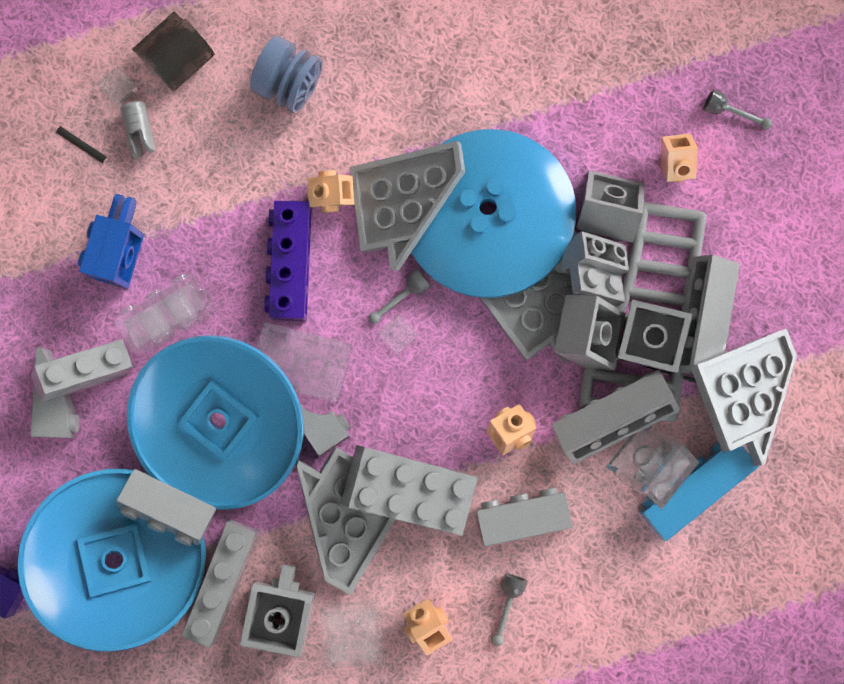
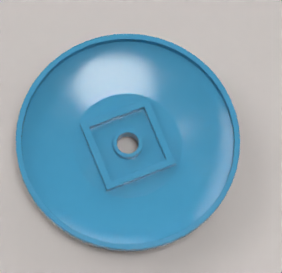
[411,129,576,298]
[127,335,304,510]
[18,469,206,652]

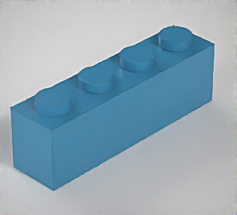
[638,441,759,541]

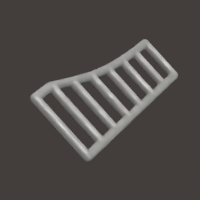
[579,202,707,422]

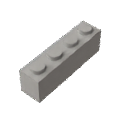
[678,255,740,376]
[552,370,681,465]
[182,520,260,648]

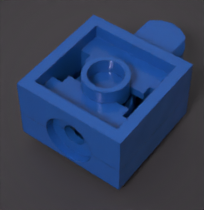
[78,194,145,289]

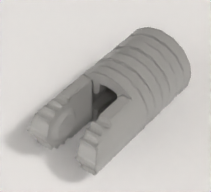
[120,101,156,159]

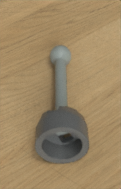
[703,89,772,130]
[369,269,431,324]
[491,573,528,646]

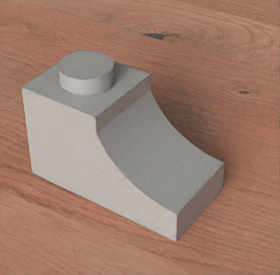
[300,404,351,456]

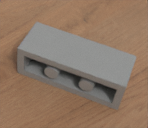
[31,339,133,402]
[117,469,216,546]
[476,487,573,547]

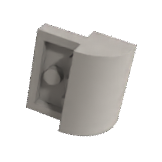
[561,231,629,307]

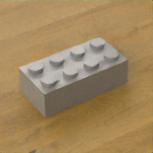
[341,445,478,536]

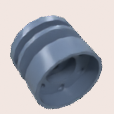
[250,36,323,113]

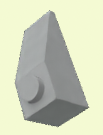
[31,348,80,438]

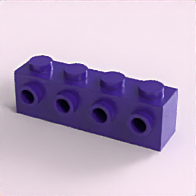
[264,201,312,321]

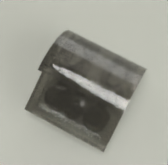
[132,11,215,92]

